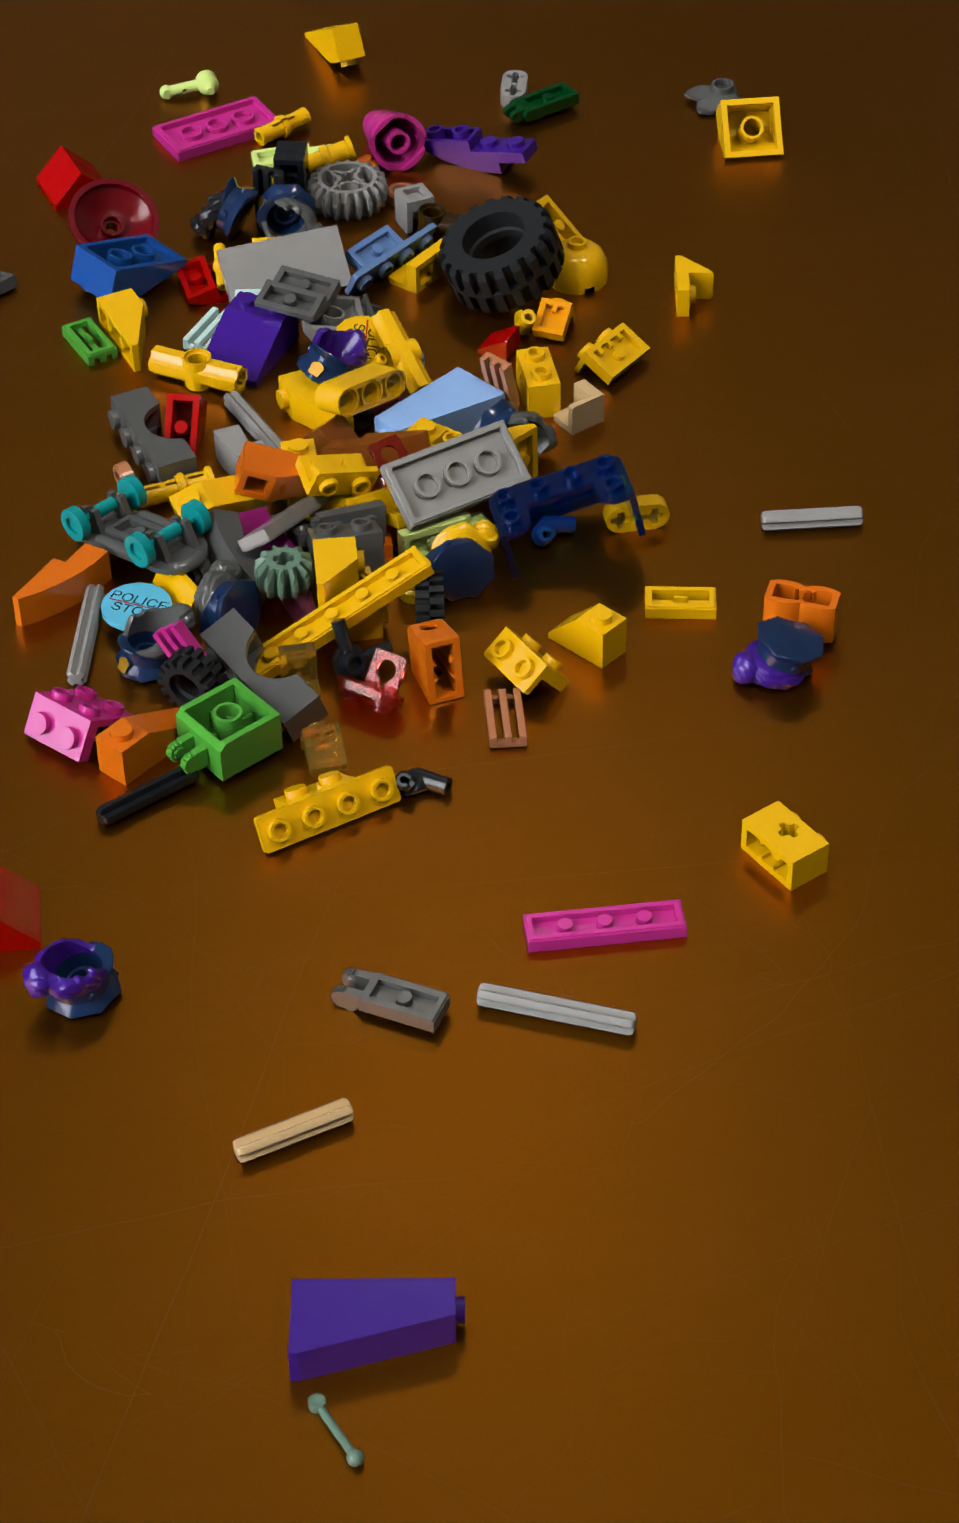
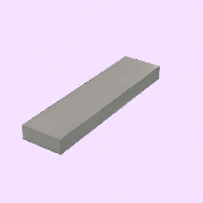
[237,496,334,552]

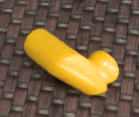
[514,309,536,336]

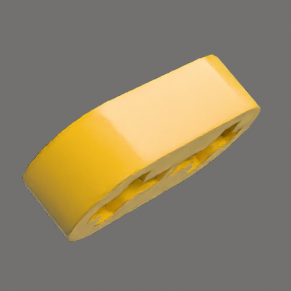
[602,494,670,533]

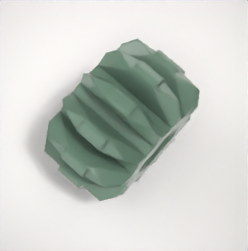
[254,544,315,601]

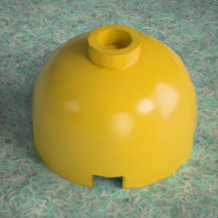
[552,236,608,295]

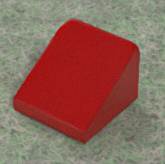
[478,326,520,361]

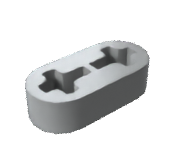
[500,70,528,108]

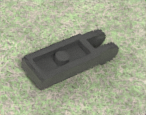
[330,968,450,1033]

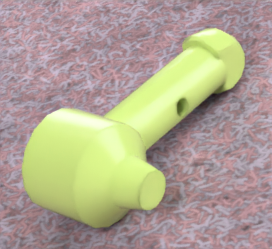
[159,70,219,99]

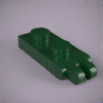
[502,82,579,123]

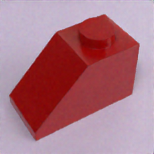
[164,393,207,458]

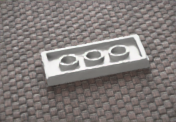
[216,225,351,302]
[379,419,532,531]

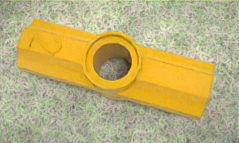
[368,308,432,397]
[148,345,248,394]

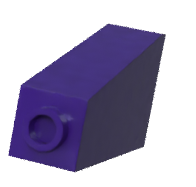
[288,1278,465,1381]

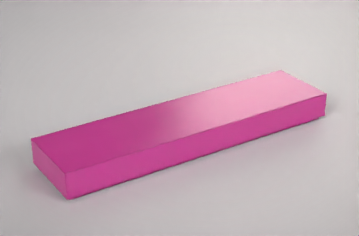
[523,899,687,953]

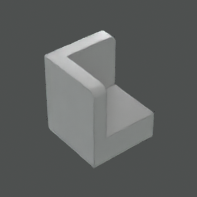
[394,182,435,234]

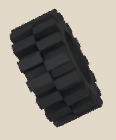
[415,569,445,624]
[157,645,228,708]

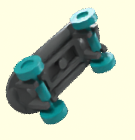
[61,475,212,575]

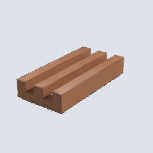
[479,352,522,411]
[484,688,527,748]

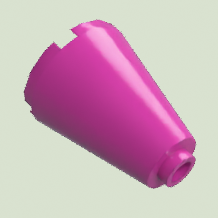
[363,110,426,171]

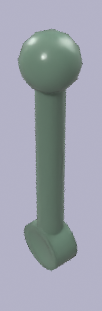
[308,1393,365,1467]

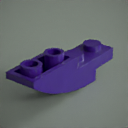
[424,124,538,174]

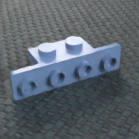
[344,222,438,296]

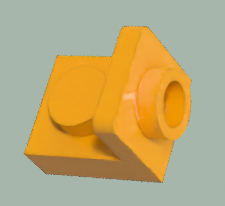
[532,297,575,342]

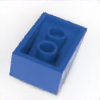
[70,234,187,297]

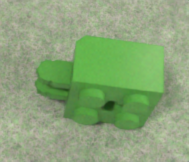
[165,677,283,781]

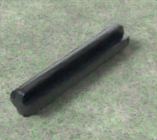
[96,766,199,827]

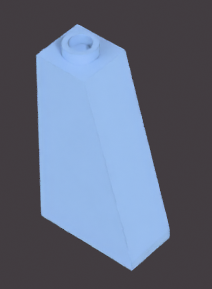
[374,367,505,434]

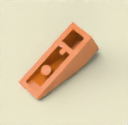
[95,707,179,786]

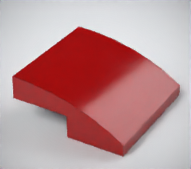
[177,254,229,305]

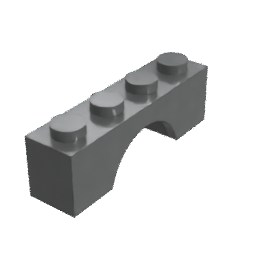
[108,386,198,483]
[200,608,328,742]

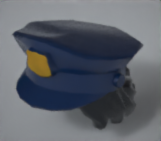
[190,177,259,241]

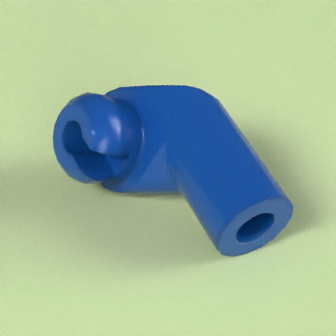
[531,516,576,546]

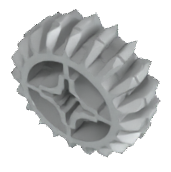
[307,159,388,221]

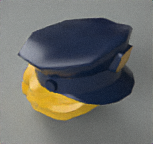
[426,520,500,601]

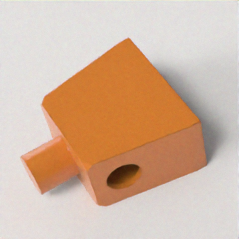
[407,619,464,705]

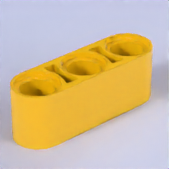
[315,363,406,417]

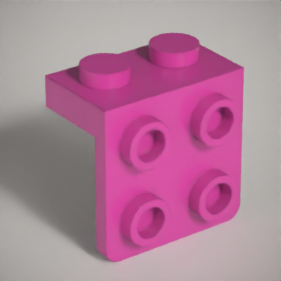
[24,685,133,762]

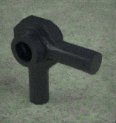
[331,617,393,682]

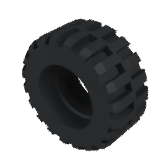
[439,196,565,314]

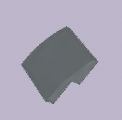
[254,265,341,322]

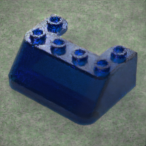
[489,455,646,578]

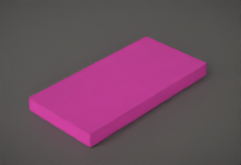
[152,96,276,162]

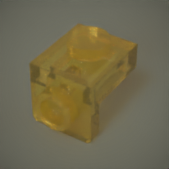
[278,642,321,698]

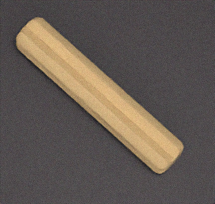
[232,1098,354,1163]

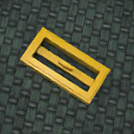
[645,586,717,620]

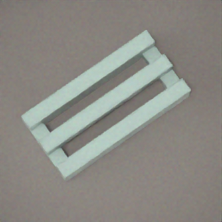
[182,307,225,350]

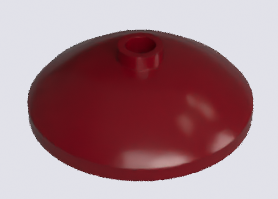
[68,178,160,244]

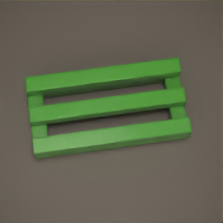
[61,317,118,367]

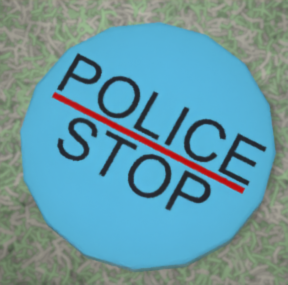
[101,582,172,631]

